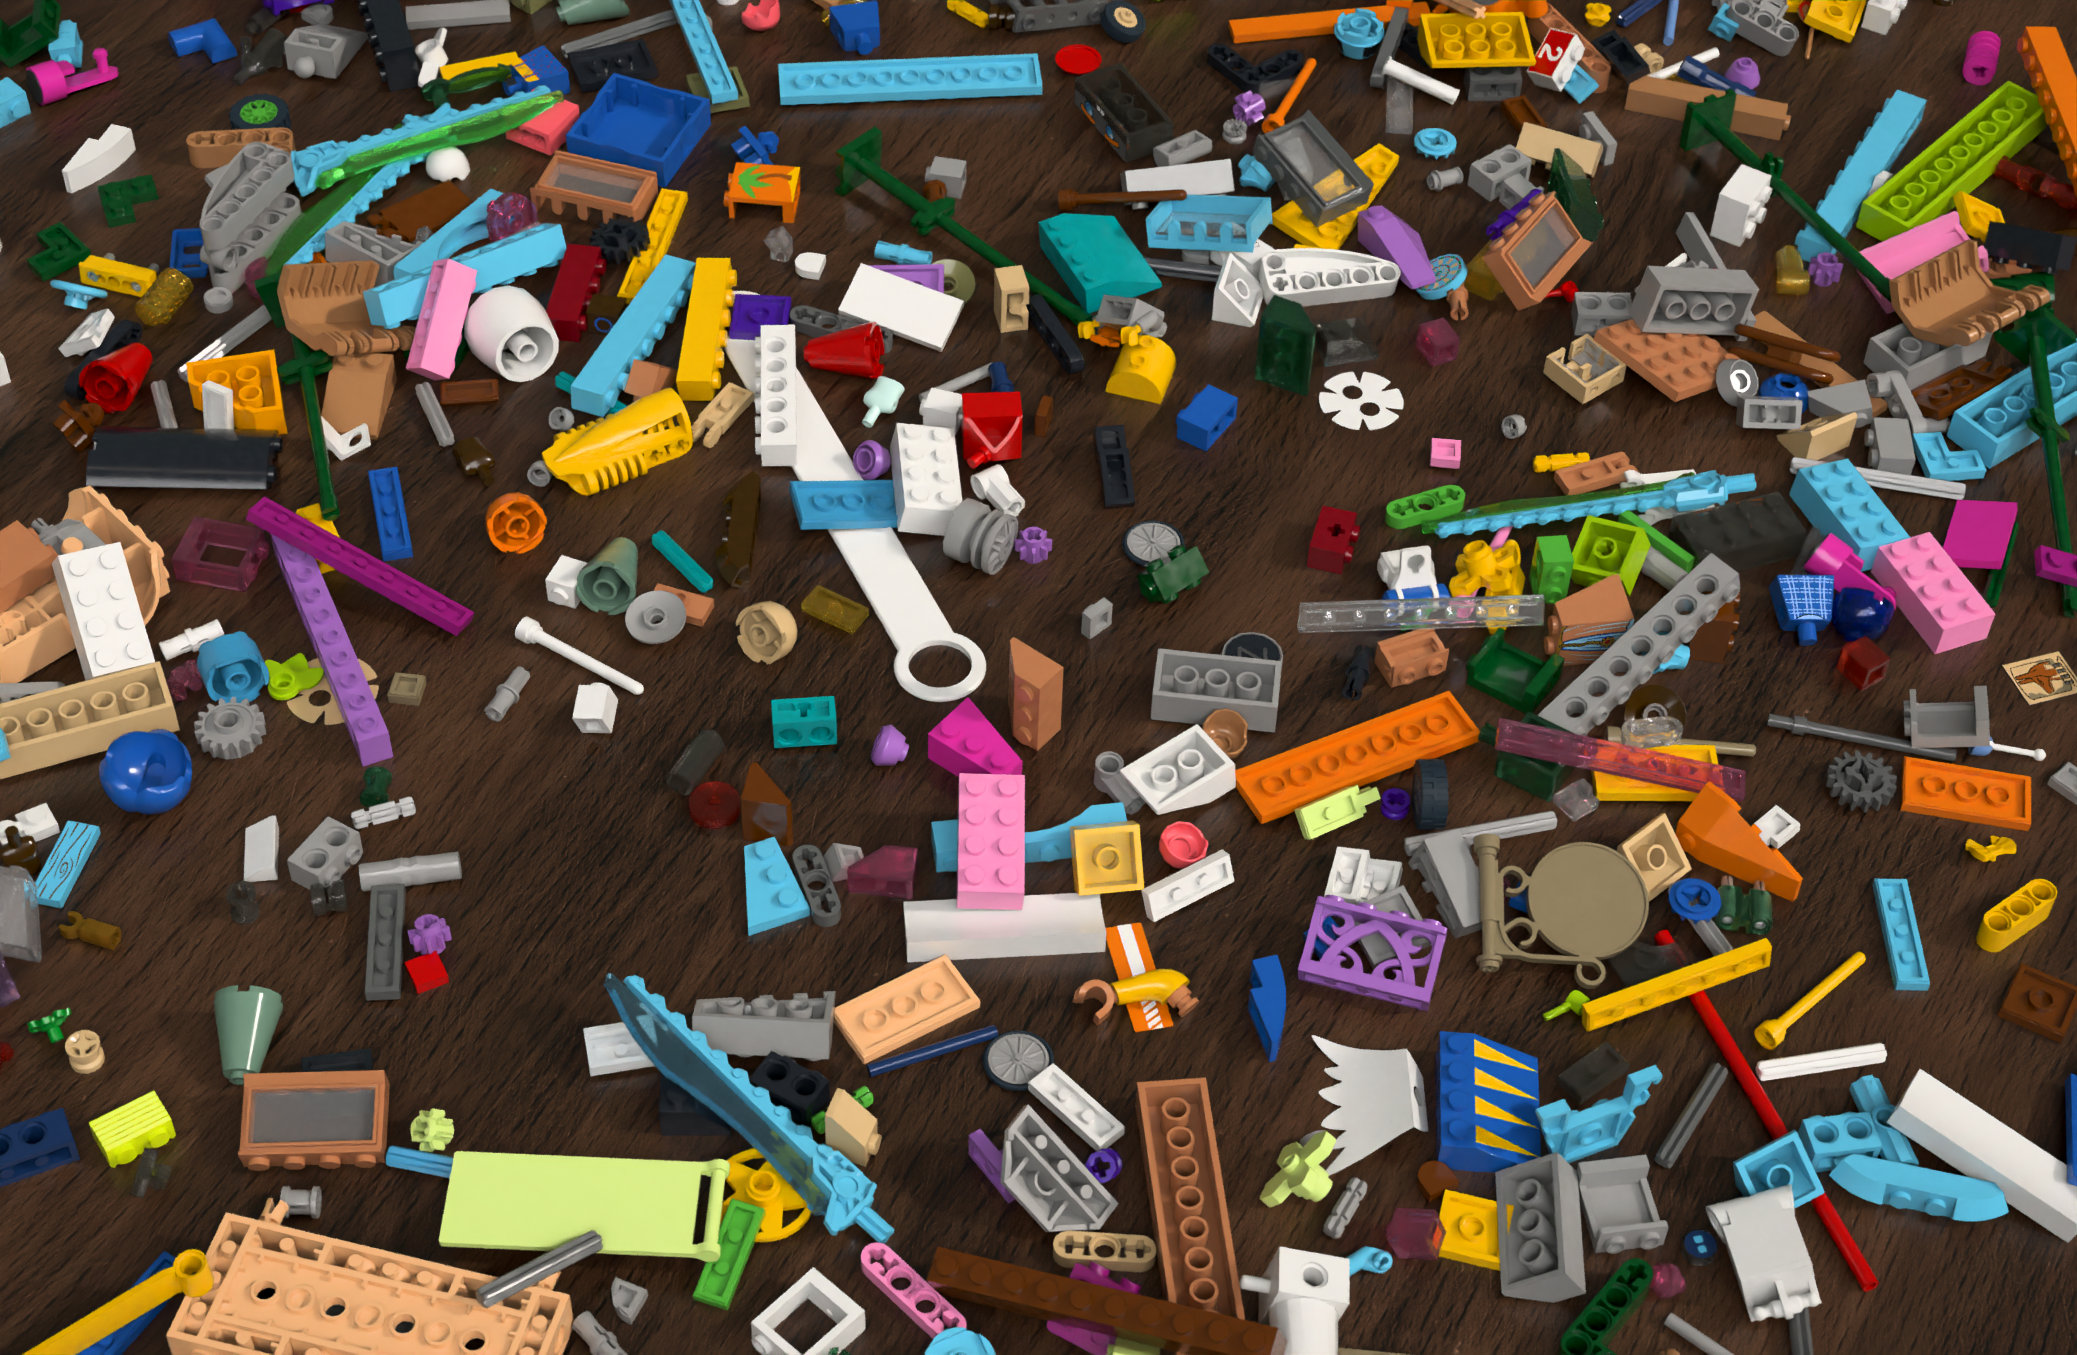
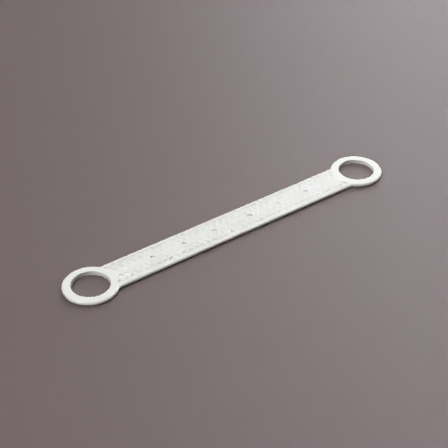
[722,291,986,702]

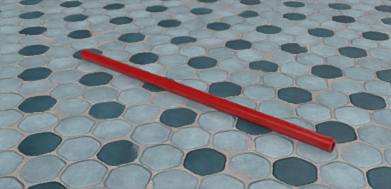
[1654,930,1879,1292]

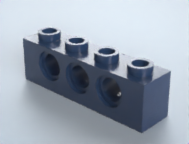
[0,1108,80,1187]

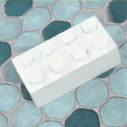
[890,423,962,536]
[52,542,155,681]

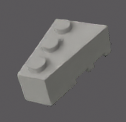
[325,221,424,287]
[1408,828,1482,939]

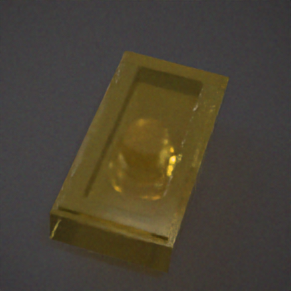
[801,585,869,635]

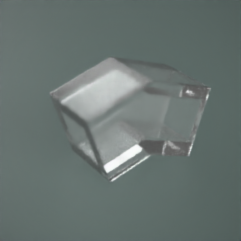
[764,226,793,263]

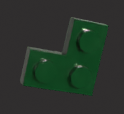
[97,174,158,228]
[26,222,91,282]

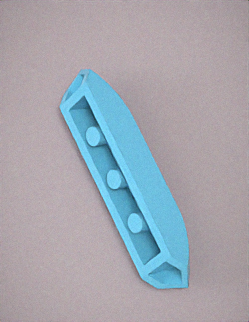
[1829,1153,2009,1221]

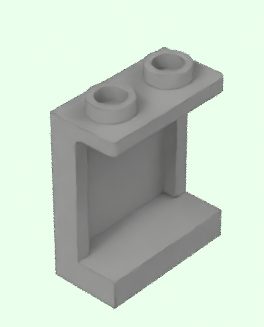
[1903,686,1990,748]
[1576,1155,1669,1254]

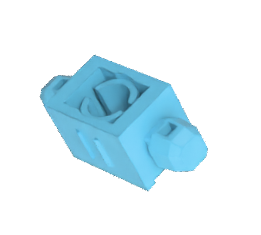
[48,20,83,68]

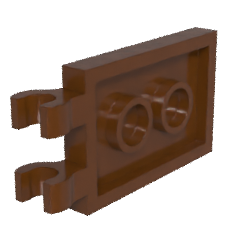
[367,180,473,245]
[1911,359,2012,421]

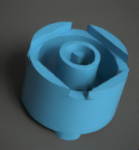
[197,631,269,703]

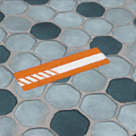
[1106,922,1173,1032]

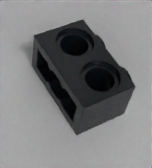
[749,1051,830,1127]

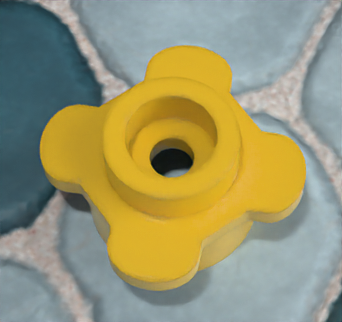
[1585,3,1611,26]

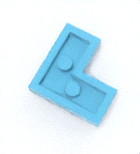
[1912,432,1986,481]

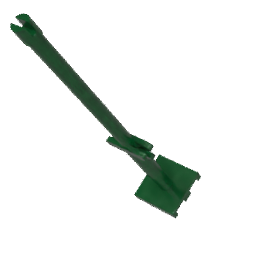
[1679,88,1891,302]
[835,126,1093,326]
[254,262,340,521]
[1994,307,2077,618]

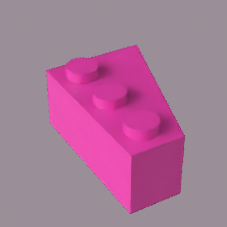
[928,697,1022,777]

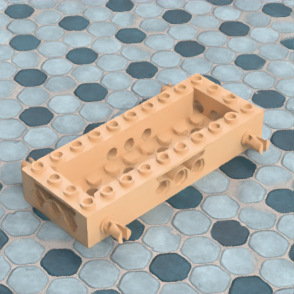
[166,1198,574,1355]

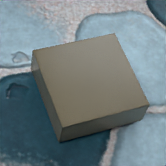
[387,672,427,706]

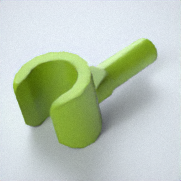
[1543,990,1590,1022]

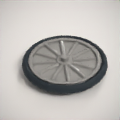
[1122,520,1185,567]
[983,1031,1054,1091]

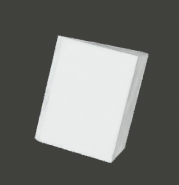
[1212,253,1263,327]

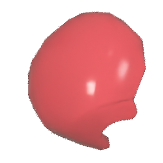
[741,0,780,31]
[1159,821,1208,869]

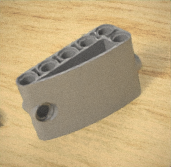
[200,142,303,293]

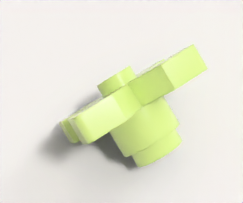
[1259,1131,1336,1208]

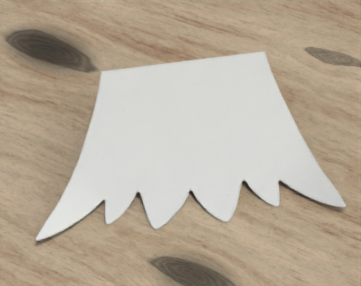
[1312,1035,1428,1175]

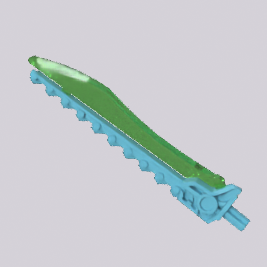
[291,85,564,196]
[265,103,454,277]
[1421,470,1756,538]

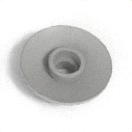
[625,590,686,644]

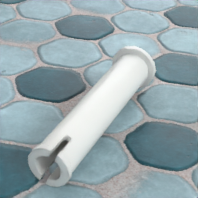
[1381,56,1460,105]

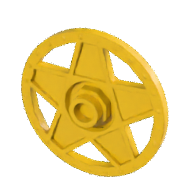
[720,1148,816,1242]

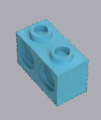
[1798,1112,1882,1172]

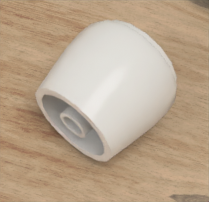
[464,286,559,382]

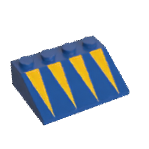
[1435,1031,1541,1173]

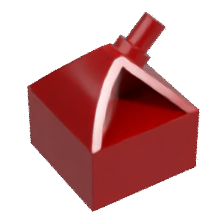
[961,391,1023,469]

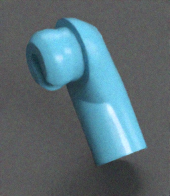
[1347,1246,1393,1277]

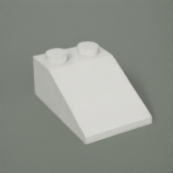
[1120,724,1236,815]

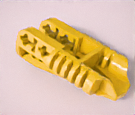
[542,387,693,496]

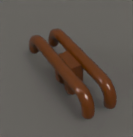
[1727,324,1841,385]

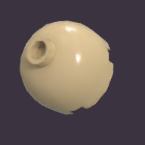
[736,601,798,664]

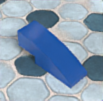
[1248,955,1286,1062]

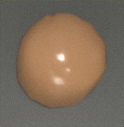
[1202,708,1248,759]

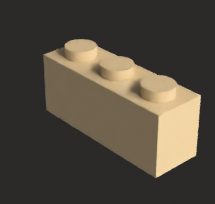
[1516,122,1604,180]

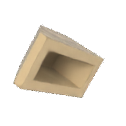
[825,1088,881,1166]

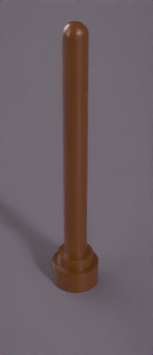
[1058,189,1187,211]

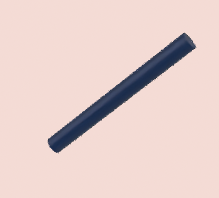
[866,1024,998,1078]

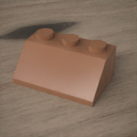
[1008,637,1064,751]

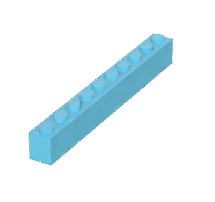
[1795,90,1927,262]

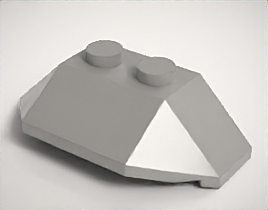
[1000,1105,1119,1232]

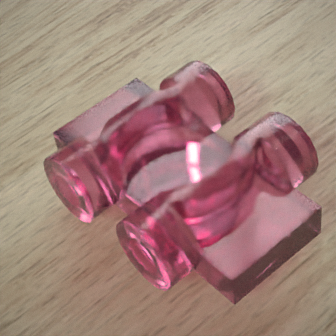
[166,659,202,701]

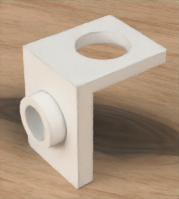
[321,416,371,461]

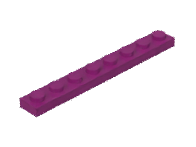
[246,496,474,636]

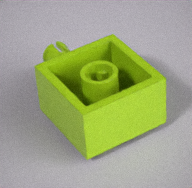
[1571,515,1651,597]

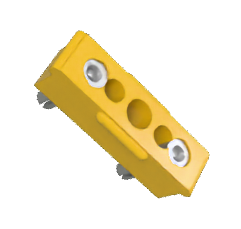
[79,253,160,299]

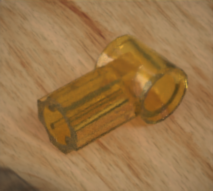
[1775,246,1810,295]

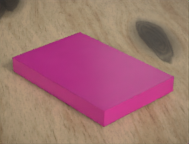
[1943,500,2018,569]

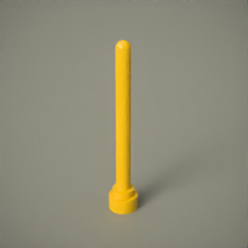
[1754,952,1866,1050]

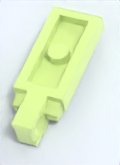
[1294,785,1381,840]

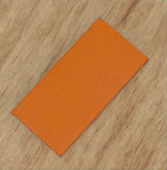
[1900,756,2031,831]

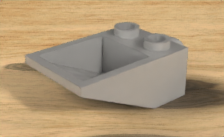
[284,24,369,79]

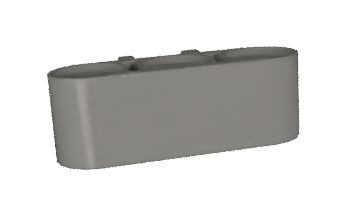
[1725,0,1799,56]

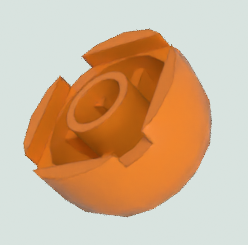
[485,492,547,554]

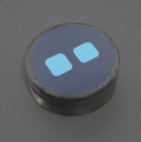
[1681,1229,1718,1266]

